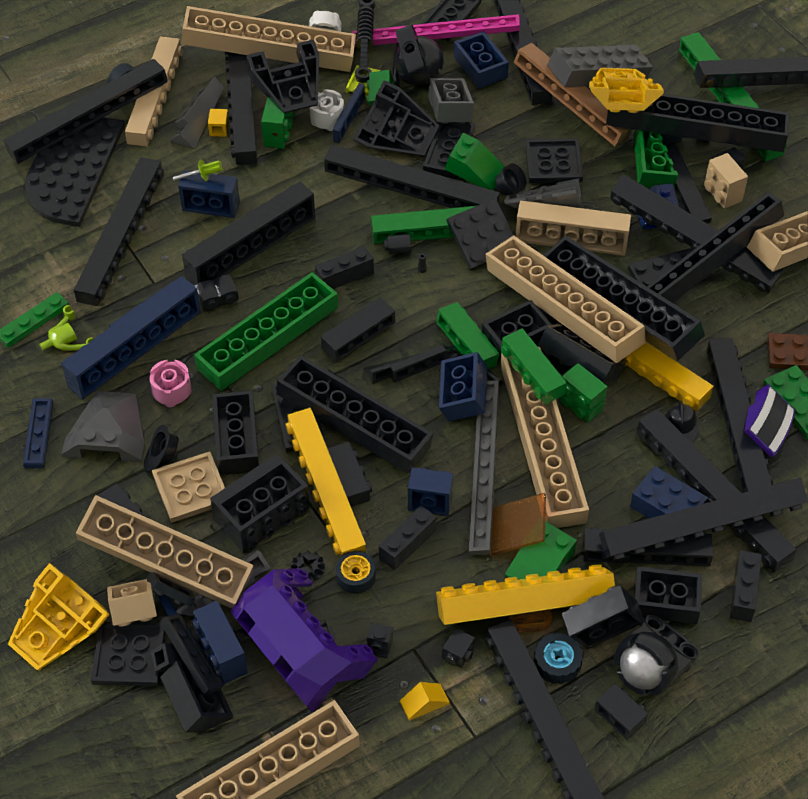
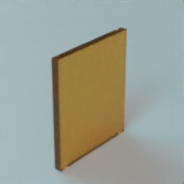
[489,493,546,556]

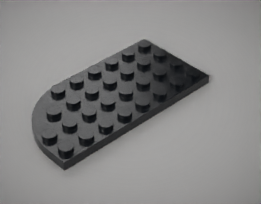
[25,117,125,227]

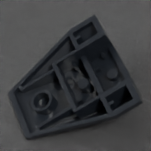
[353,80,439,156]

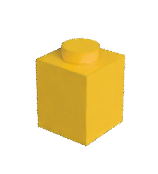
[208,109,229,137]

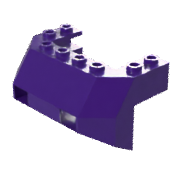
[230,568,378,713]

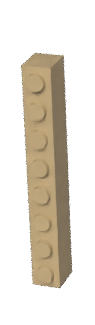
[125,36,183,147]

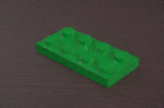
[763,365,808,440]

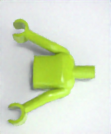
[39,305,94,351]

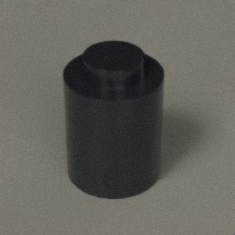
[384,234,411,254]

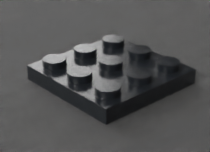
[525,138,583,183]
[446,198,513,270]
[91,622,165,686]

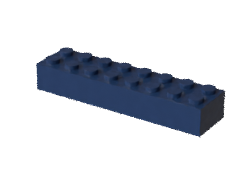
[61,276,201,400]

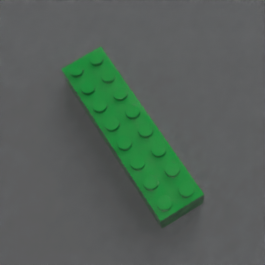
[194,272,338,391]

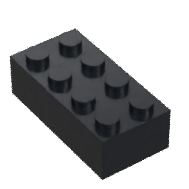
[537,323,627,384]
[212,391,259,474]

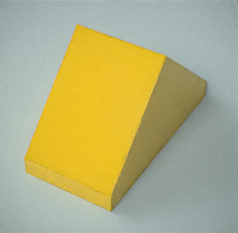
[400,682,450,721]

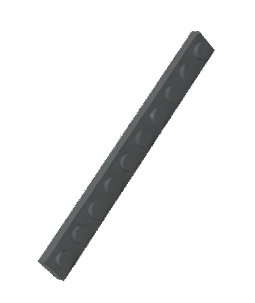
[469,380,500,556]

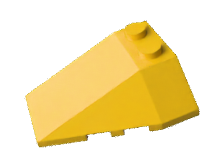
[589,68,664,113]
[8,563,110,671]

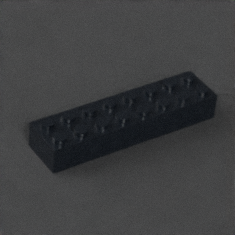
[182,181,316,286]
[276,355,433,474]

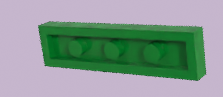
[0,292,69,348]

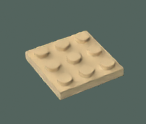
[152,451,225,523]

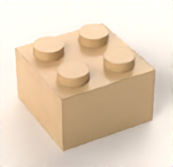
[704,153,748,209]
[107,579,157,626]

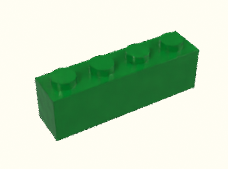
[436,302,499,369]
[501,328,567,405]

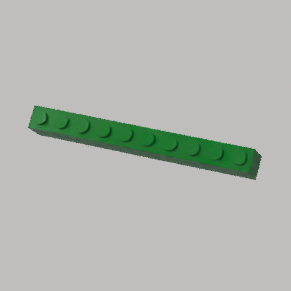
[679,32,787,161]

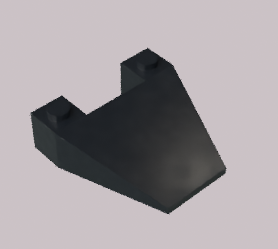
[246,39,319,114]

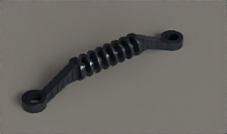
[355,0,375,83]

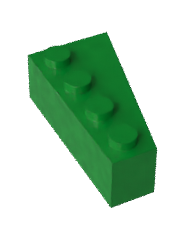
[633,130,678,190]

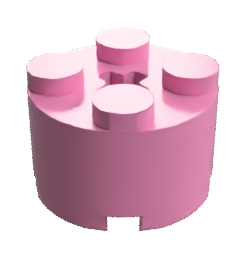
[150,360,192,407]

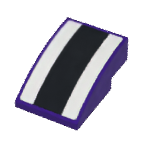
[744,384,795,457]

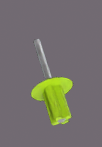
[173,159,223,182]

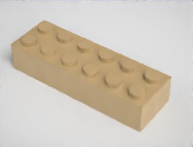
[516,201,631,256]
[747,211,808,271]

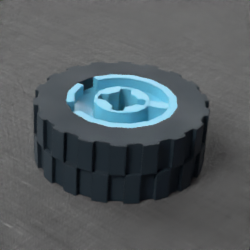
[534,633,583,684]

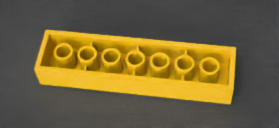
[436,565,615,625]

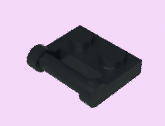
[147,572,195,607]

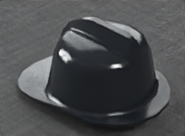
[494,163,527,195]
[665,401,698,443]
[144,425,179,471]

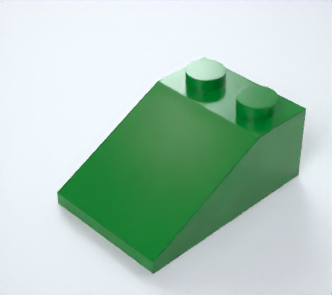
[445,133,505,191]
[505,519,577,580]

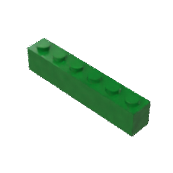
[371,206,476,244]

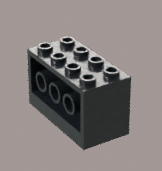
[210,454,310,553]

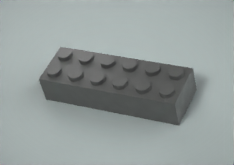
[547,45,653,87]

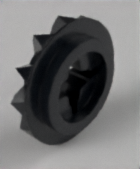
[291,550,325,581]

